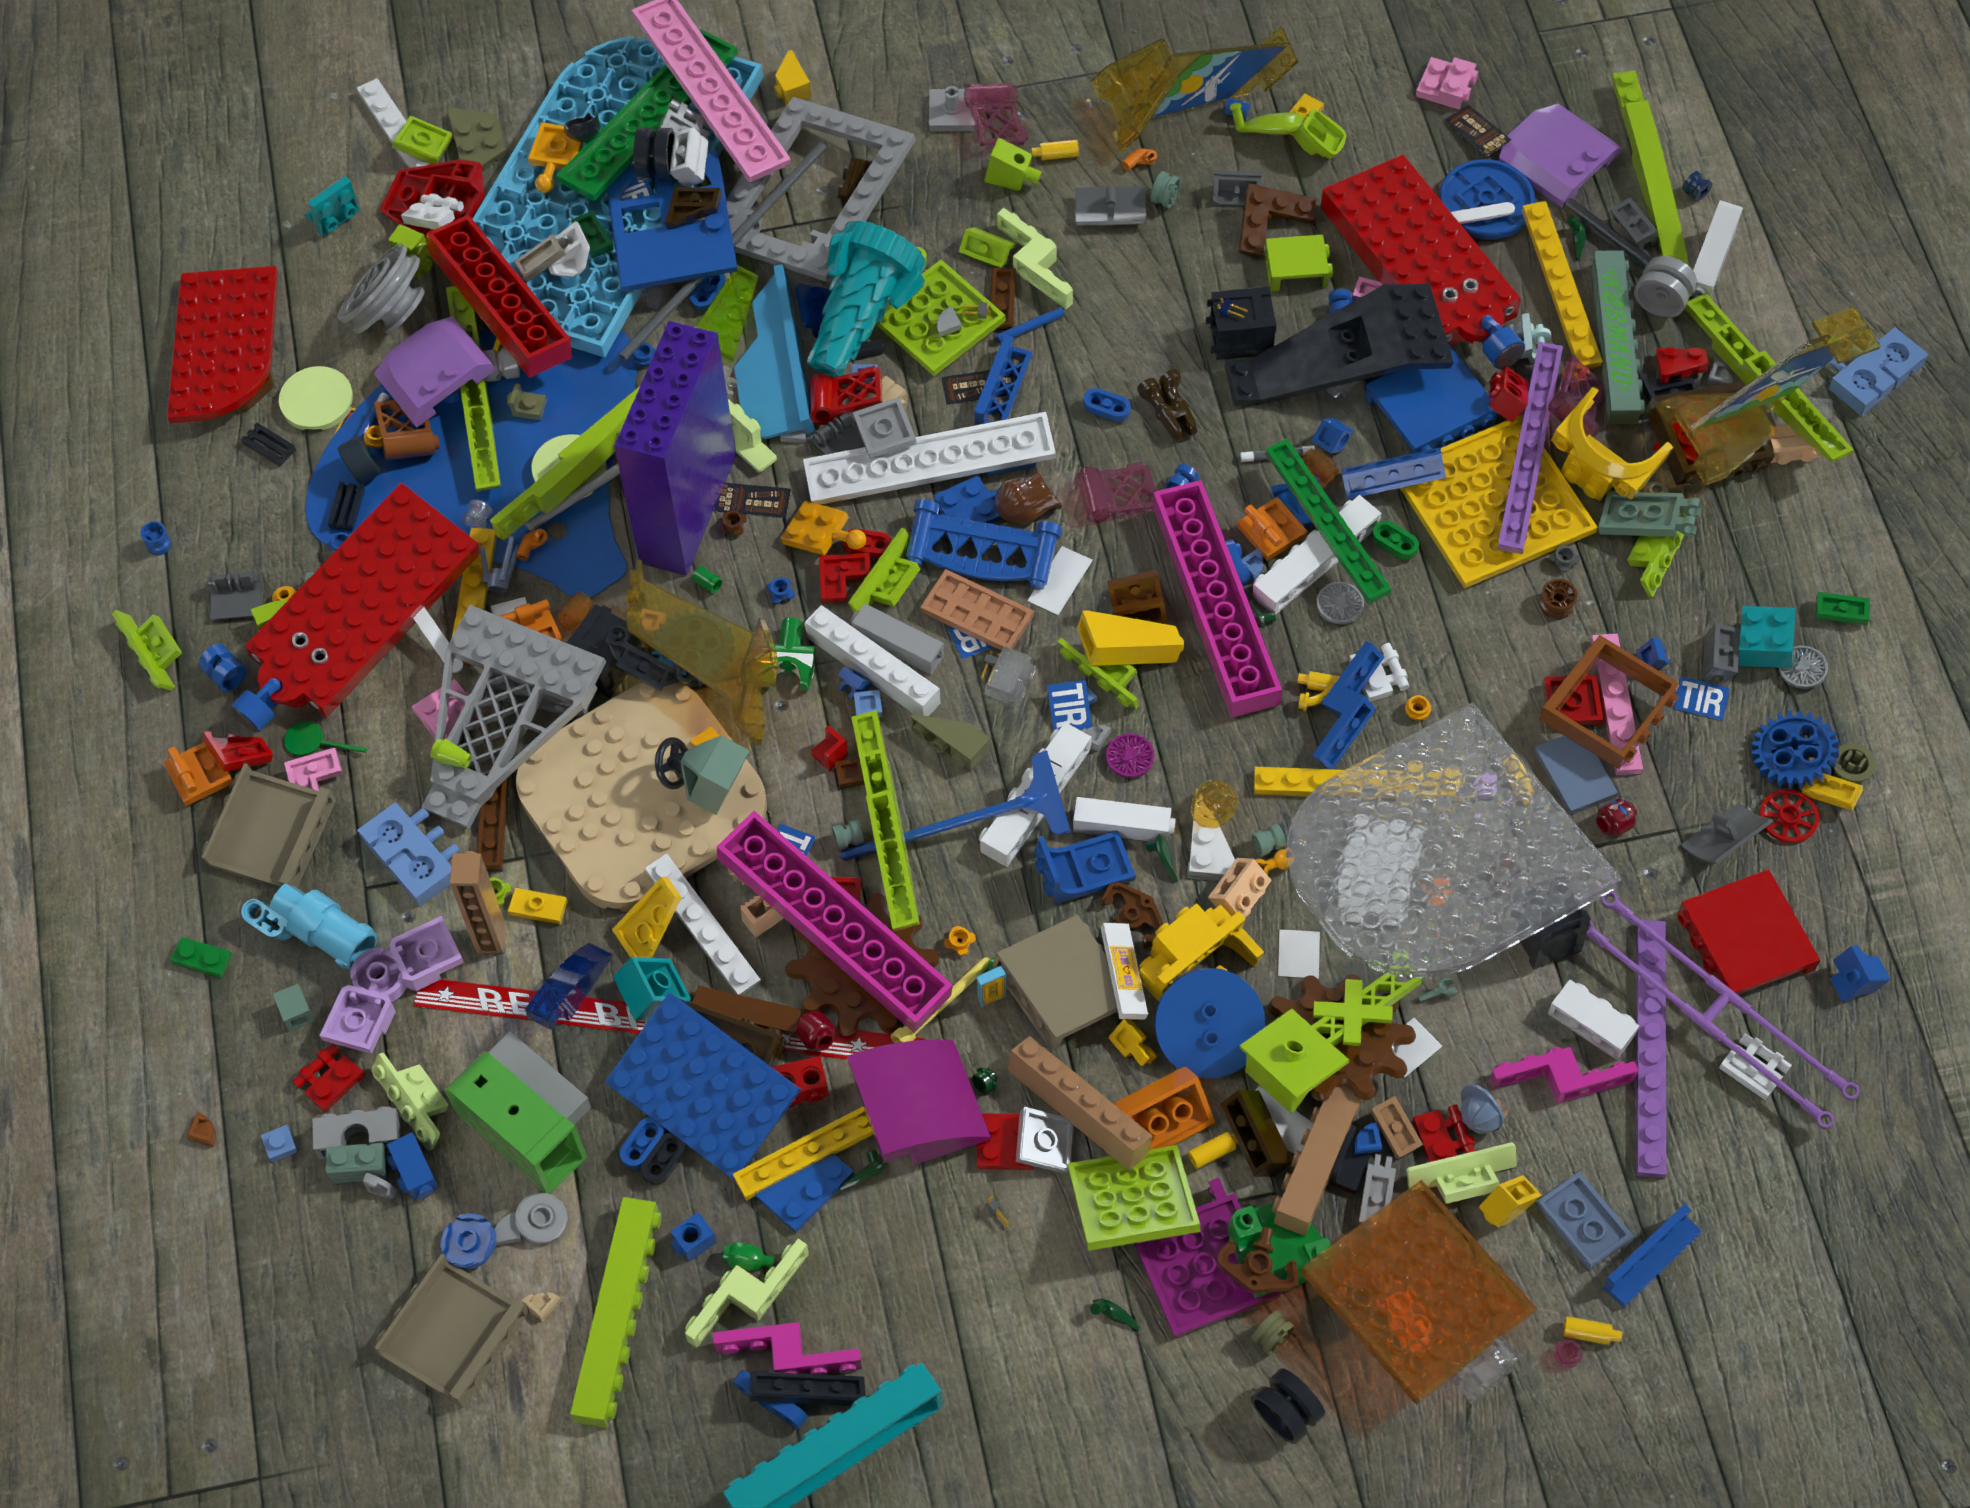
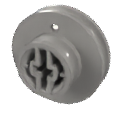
[337,243,425,334]

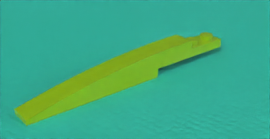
[1611,71,1689,266]
[446,286,501,492]
[1685,293,1854,462]
[490,386,640,541]
[851,710,920,932]

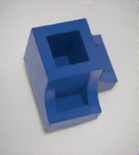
[1830,946,1891,1002]

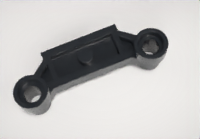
[605,625,697,691]

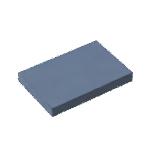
[1534,735,1618,815]
[1535,1171,1634,1271]

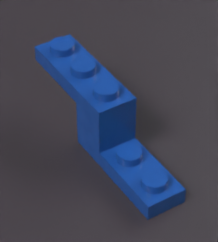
[1312,641,1385,769]

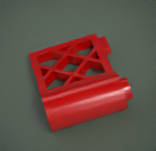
[810,366,883,425]

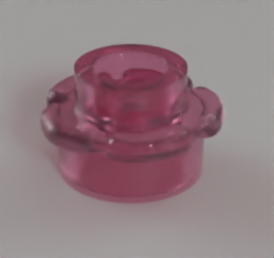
[1554,1340,1583,1368]

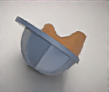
[1461,1084,1508,1134]

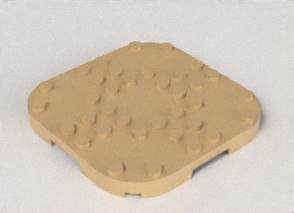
[516,683,767,912]

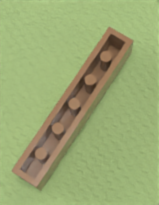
[450,851,506,954]
[1007,1036,1152,1171]
[1272,1085,1362,1236]

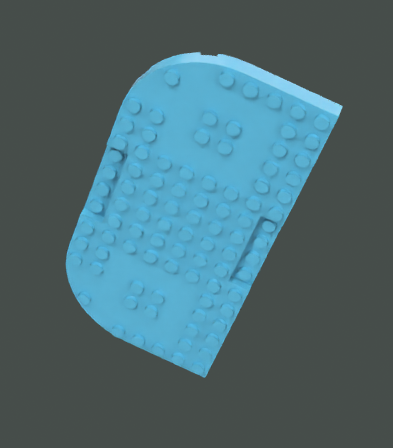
[473,36,763,358]

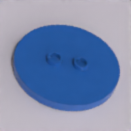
[1439,159,1535,240]
[1155,968,1265,1078]

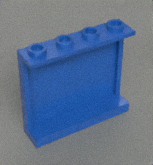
[1365,344,1497,454]

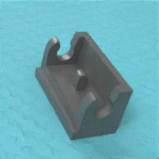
[1212,170,1262,207]
[1610,197,1658,251]
[1702,623,1740,683]

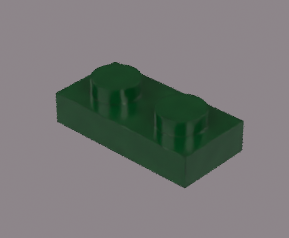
[571,211,614,259]

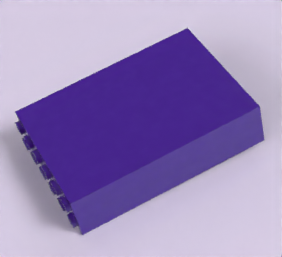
[614,321,737,576]

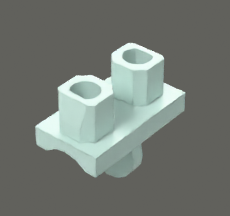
[1510,313,1551,364]

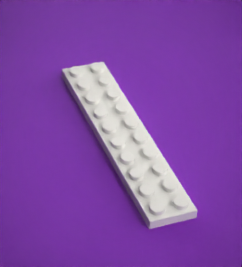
[803,412,1056,505]

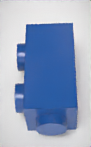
[386,1132,439,1201]

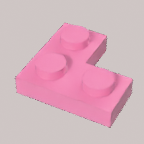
[284,748,343,791]

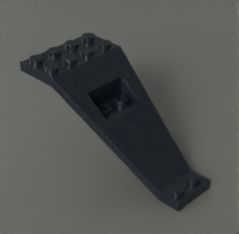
[1224,284,1454,406]

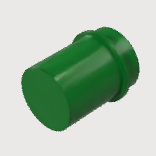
[692,566,723,594]

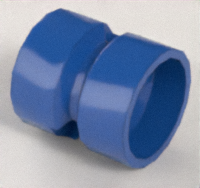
[198,644,247,692]

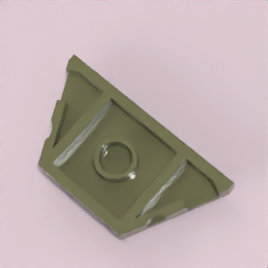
[447,107,507,171]

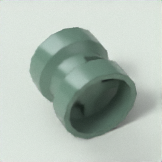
[832,819,865,852]
[1251,823,1287,858]

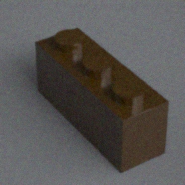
[1220,1090,1293,1177]

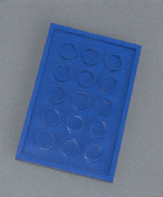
[605,992,802,1180]

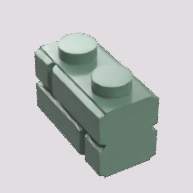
[326,1143,389,1184]

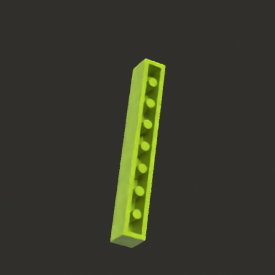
[570,1197,662,1428]

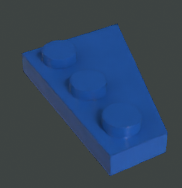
[755,1154,854,1234]

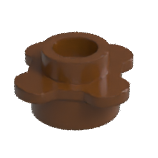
[719,511,747,536]

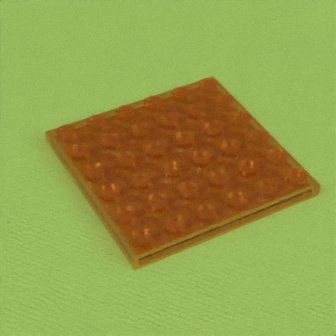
[1300,1180,1537,1405]

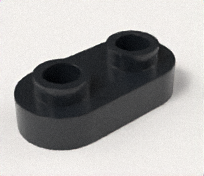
[641,1133,686,1185]

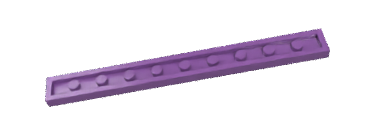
[1497,342,1563,554]
[1636,919,1666,1179]

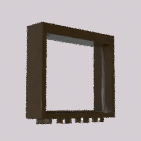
[1645,381,1775,486]

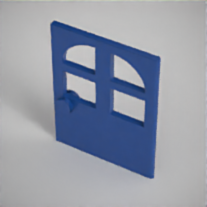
[607,151,738,291]

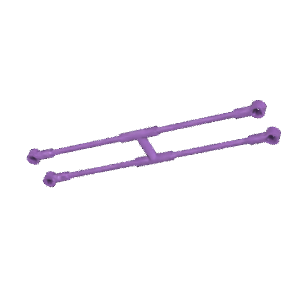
[1586,891,1860,1130]

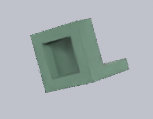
[273,984,315,1032]

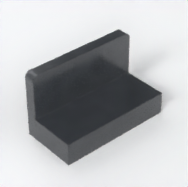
[1329,1125,1372,1195]

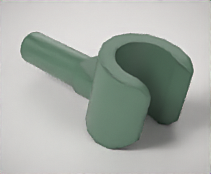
[1418,978,1458,1002]

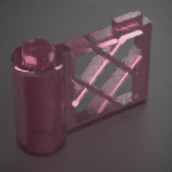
[964,83,1029,147]
[1548,355,1605,438]
[1076,462,1156,522]

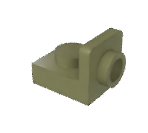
[507,383,547,421]

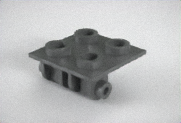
[809,411,865,455]
[207,570,262,621]

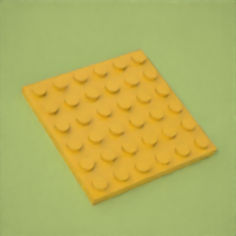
[1400,415,1598,589]

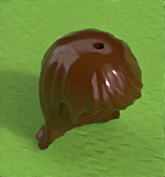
[995,472,1062,525]

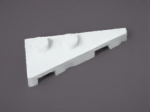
[1189,789,1235,879]

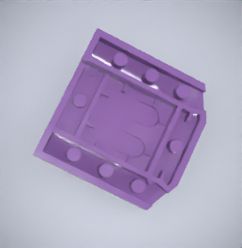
[1499,104,1623,208]
[374,316,496,428]

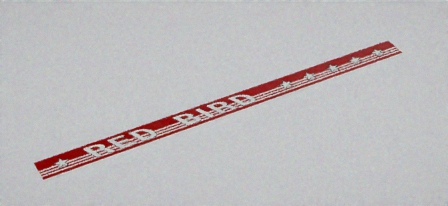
[414,979,926,1060]

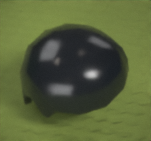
[564,113,600,142]

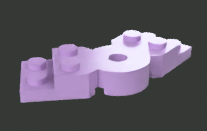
[320,916,464,1054]

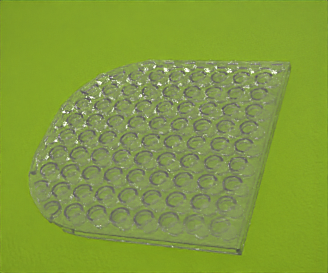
[1286,702,1623,978]

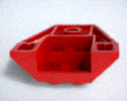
[379,159,484,243]

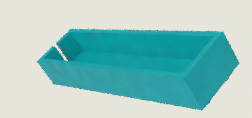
[723,1363,943,1508]

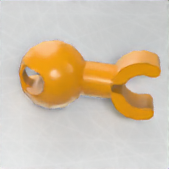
[1255,849,1295,875]

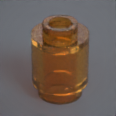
[1302,448,1339,484]
[558,592,593,630]

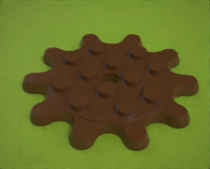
[785,893,940,1037]
[1268,974,1416,1101]

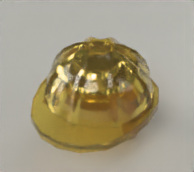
[1191,780,1239,828]

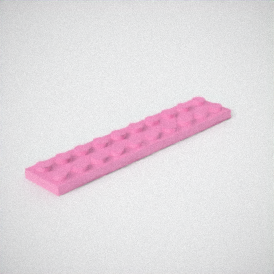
[632,0,791,183]

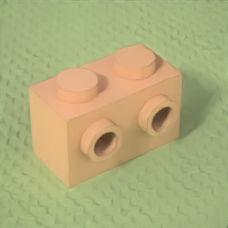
[1208,858,1272,918]

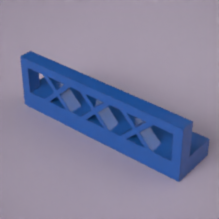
[974,335,1033,426]
[1342,447,1446,499]
[1602,1204,1702,1308]

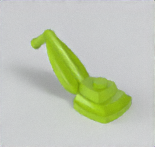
[1230,103,1346,159]

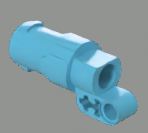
[242,883,377,970]

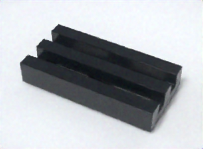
[241,422,296,467]
[327,482,365,531]

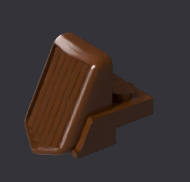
[1107,570,1168,624]

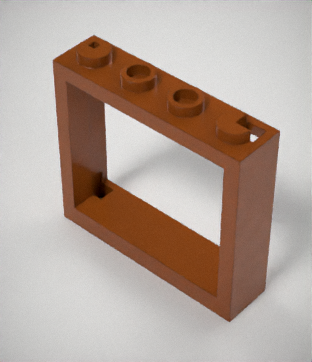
[1539,635,1679,770]

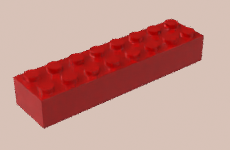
[427,215,572,378]

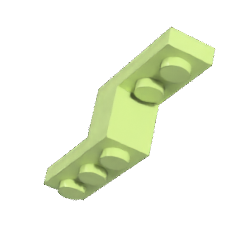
[997,208,1073,310]
[685,1239,809,1348]

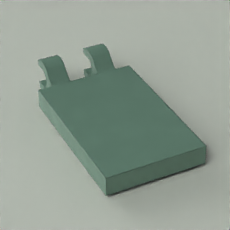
[1598,491,1701,537]

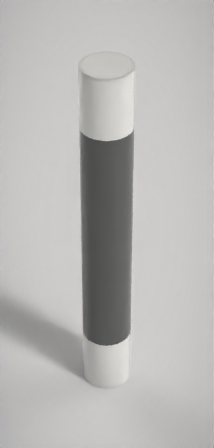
[1240,445,1315,462]

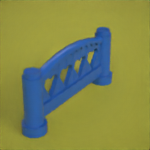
[905,499,1062,590]

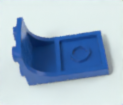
[1034,831,1136,905]

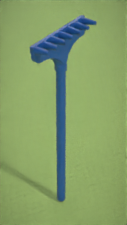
[840,750,1071,861]

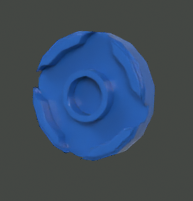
[441,1213,496,1270]

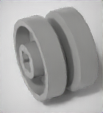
[1634,256,1697,318]

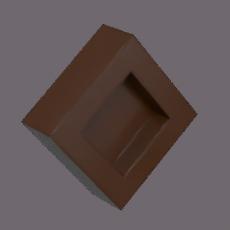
[835,757,865,789]

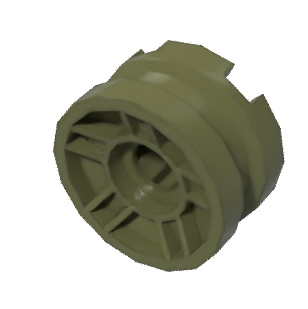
[1251,1310,1295,1356]

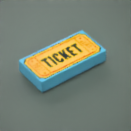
[977,966,1006,1007]

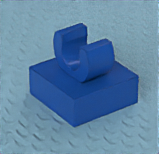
[1636,638,1670,669]
[838,667,873,699]

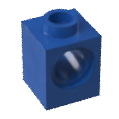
[1311,418,1354,453]
[670,1212,717,1262]

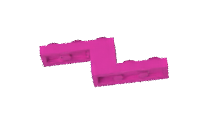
[1489,1047,1639,1104]
[713,1322,862,1375]

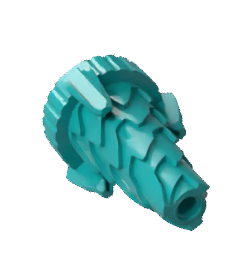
[807,220,926,378]

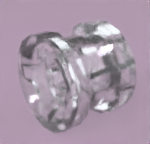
[462,500,493,528]

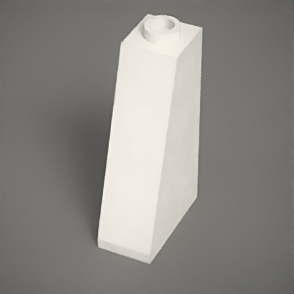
[1691,200,1743,298]

